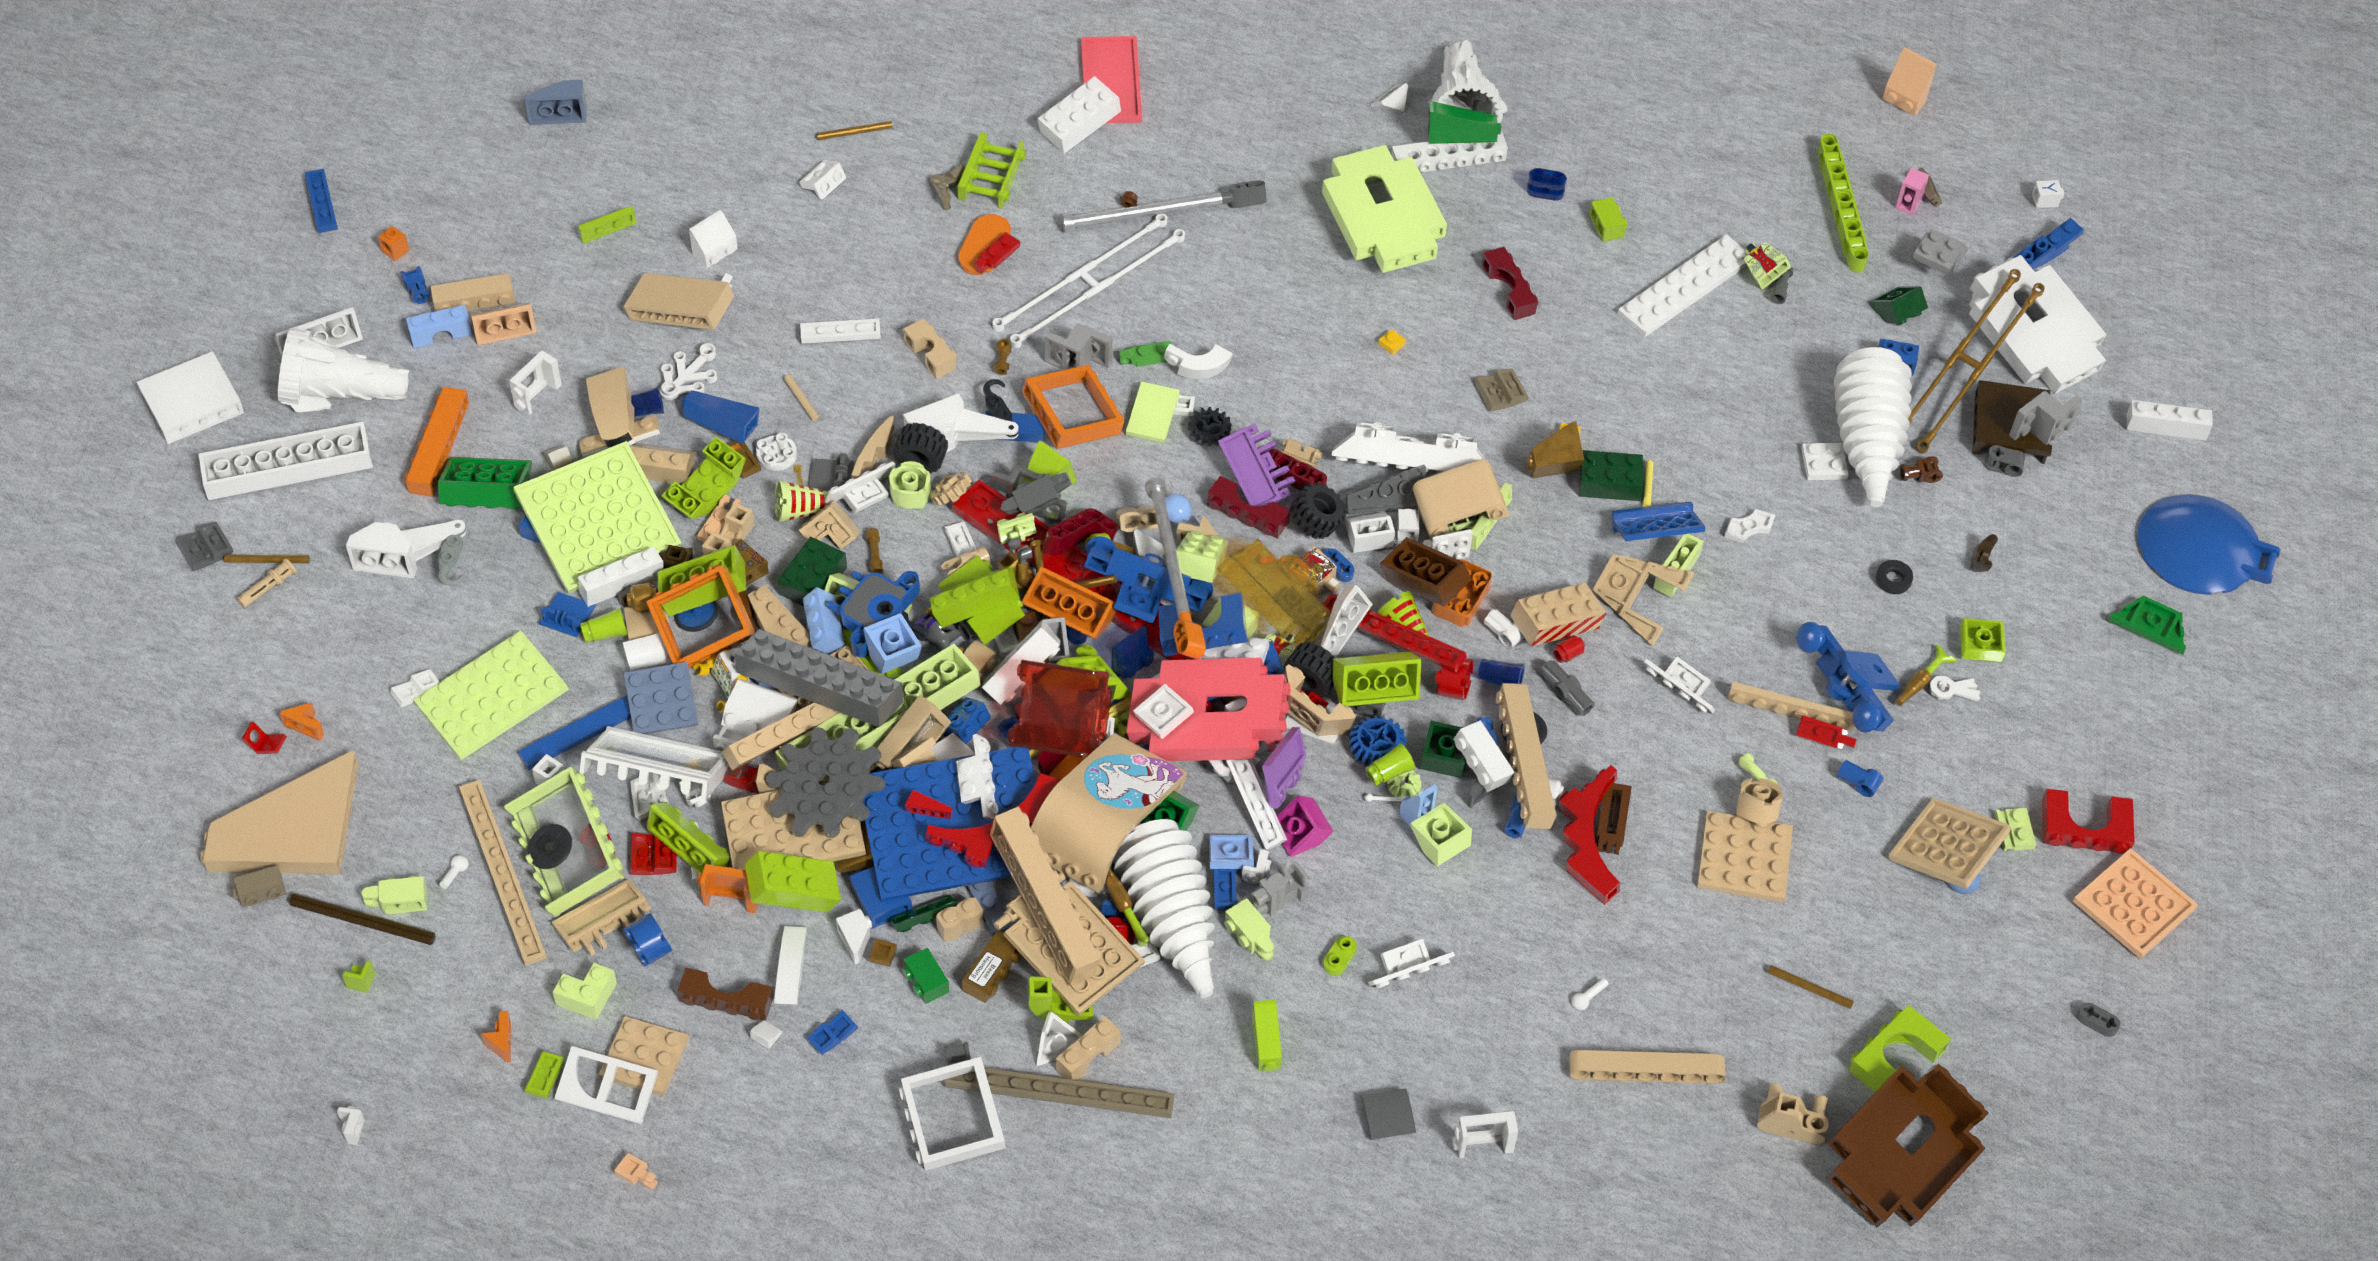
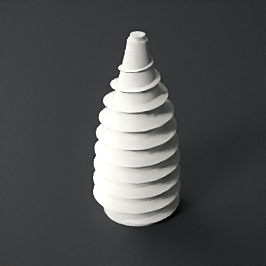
[1834,347,1912,507]
[1113,819,1215,998]

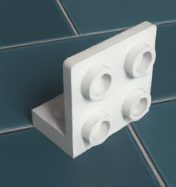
[1423,529,1473,559]

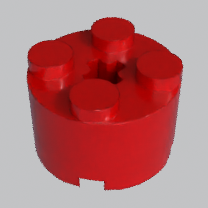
[1435,658,1474,700]

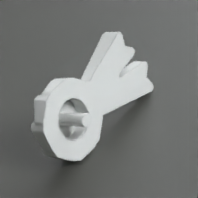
[1929,676,1981,702]

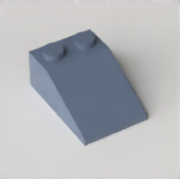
[525,80,587,125]

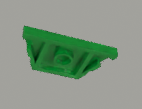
[2108,595,2186,655]

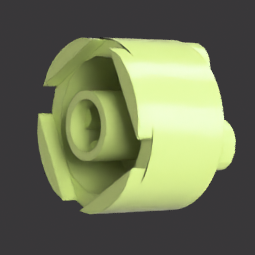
[889,461,931,509]

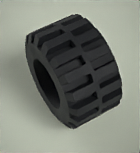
[893,423,948,474]
[1290,483,1346,539]
[1283,642,1335,697]

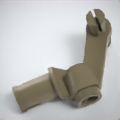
[930,164,965,210]

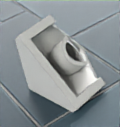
[1036,1012,1082,1066]

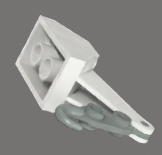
[346,520,466,586]

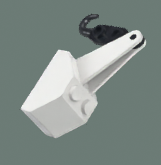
[903,379,1018,452]

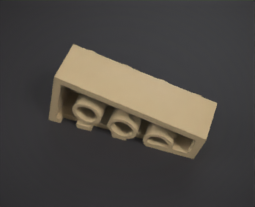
[748,584,815,650]

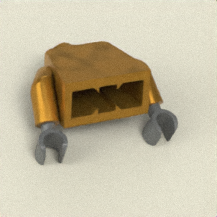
[996,537,1035,594]

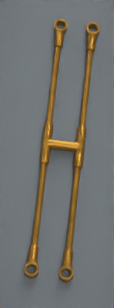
[1908,269,2045,454]

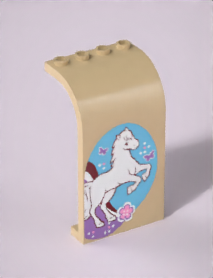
[1031,733,1188,893]

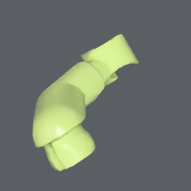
[1739,753,1778,784]

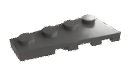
[1346,464,1426,515]

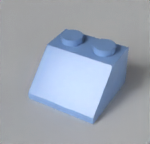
[863,613,922,674]

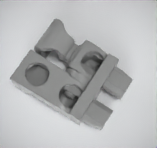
[1252,861,1309,917]

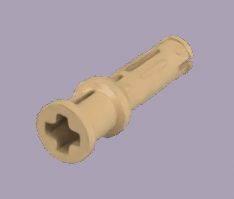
[236,558,297,608]

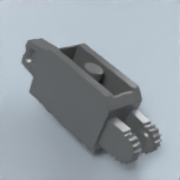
[1001,472,1072,515]

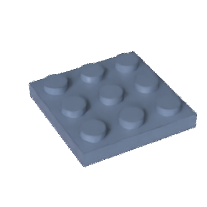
[624,662,698,734]

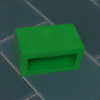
[902,947,949,1004]

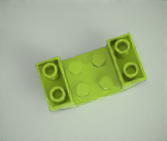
[661,436,746,519]
[1038,655,1132,705]

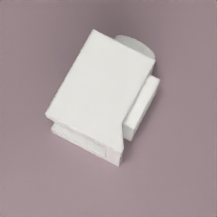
[1397,509,1419,542]

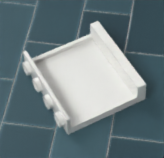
[137,351,244,444]

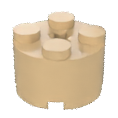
[1736,778,1784,827]

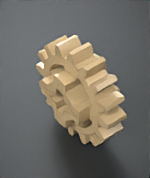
[929,471,972,506]

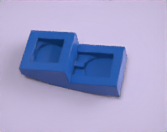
[807,1010,859,1055]

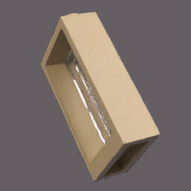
[875,695,951,771]

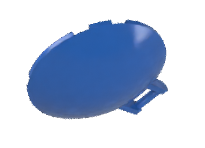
[2137,494,2281,595]

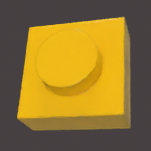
[1378,329,1406,355]

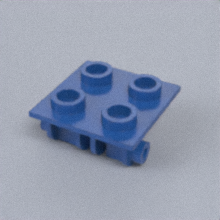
[539,592,596,637]

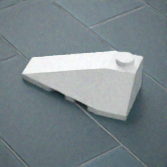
[1320,585,1373,658]

